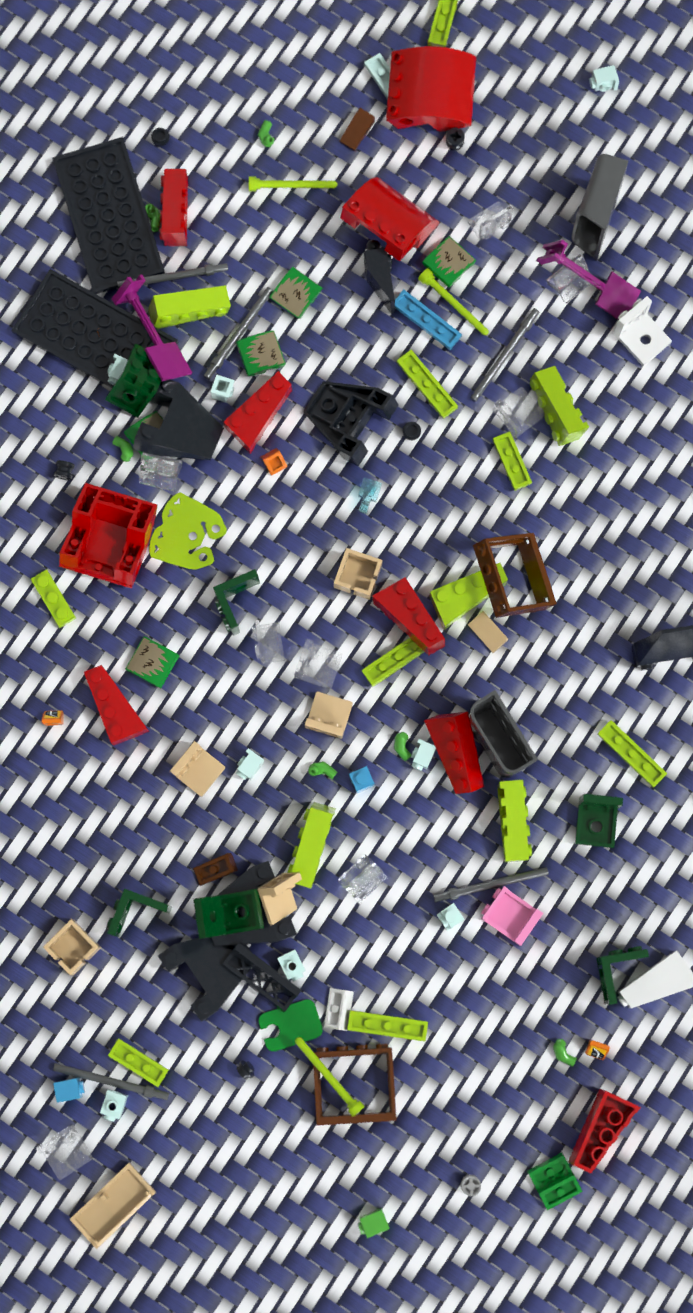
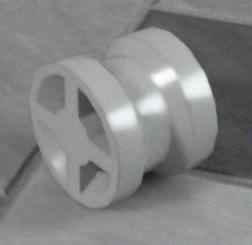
[461,1175,481,1196]

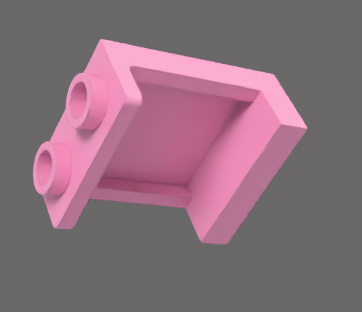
[481,886,543,946]

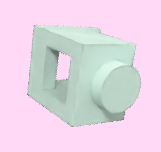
[589,65,619,91]
[107,354,127,385]
[211,375,235,403]
[411,739,436,771]
[236,748,264,780]
[437,903,465,931]
[277,950,306,982]
[100,1089,128,1122]

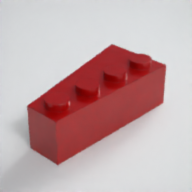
[160,169,188,246]
[224,371,292,454]
[372,577,445,656]
[84,665,149,746]
[424,711,484,794]
[568,1089,641,1173]

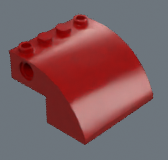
[386,46,476,132]
[340,177,439,261]
[59,483,158,588]

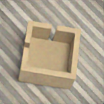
[334,548,383,600]
[43,919,101,976]

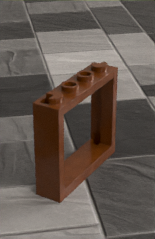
[473,533,557,618]
[313,1044,397,1126]

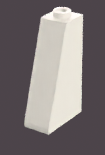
[617,951,693,1008]

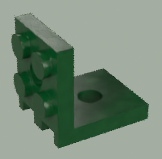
[105,343,161,418]
[213,569,260,636]
[575,794,623,848]
[106,888,172,937]
[193,889,264,939]
[596,946,649,1005]

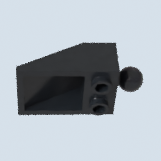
[364,239,395,314]

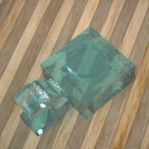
[358,478,382,514]

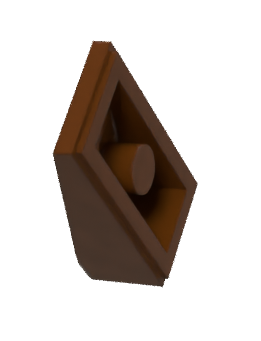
[340,108,375,151]
[193,853,238,886]

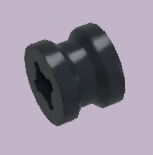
[446,128,465,151]
[53,460,75,480]

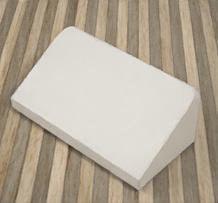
[324,988,354,1031]

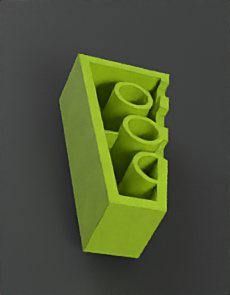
[148,285,231,329]
[530,366,589,446]
[429,563,508,630]
[497,780,532,863]
[287,802,336,888]

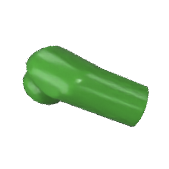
[258,120,274,147]
[145,204,161,232]
[112,436,134,462]
[394,732,412,762]
[308,762,338,779]
[553,1039,576,1067]

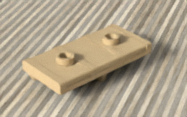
[70,1162,156,1249]

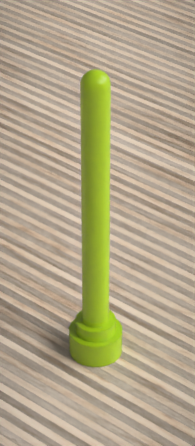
[249,176,337,191]
[418,268,489,335]
[295,1037,365,1117]

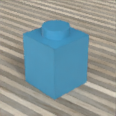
[349,766,375,794]
[53,1078,85,1103]

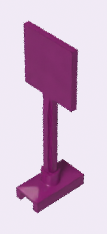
[536,240,641,320]
[112,275,192,381]

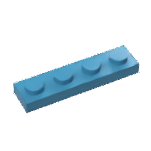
[395,290,462,350]

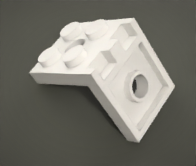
[614,296,672,367]

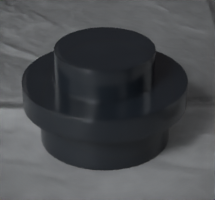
[151,128,170,146]
[403,422,421,441]
[237,1060,255,1080]

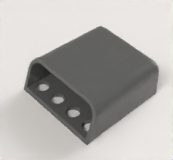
[571,154,629,261]
[469,690,538,778]

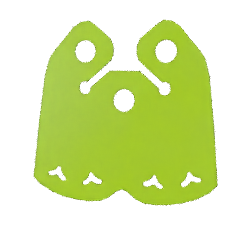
[149,492,227,570]

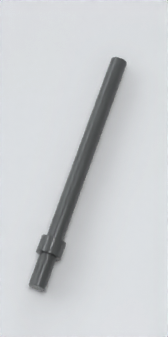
[117,263,228,289]
[203,287,273,380]
[470,308,540,402]
[433,867,548,902]
[53,1063,170,1101]

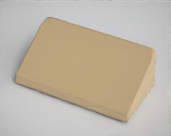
[468,611,508,653]

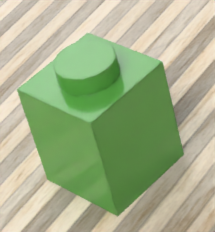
[357,1208,390,1238]

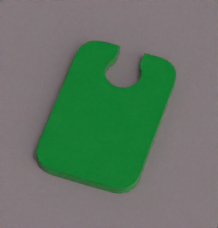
[259,999,323,1052]

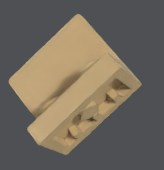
[305,692,353,739]
[170,741,225,797]
[258,872,302,925]

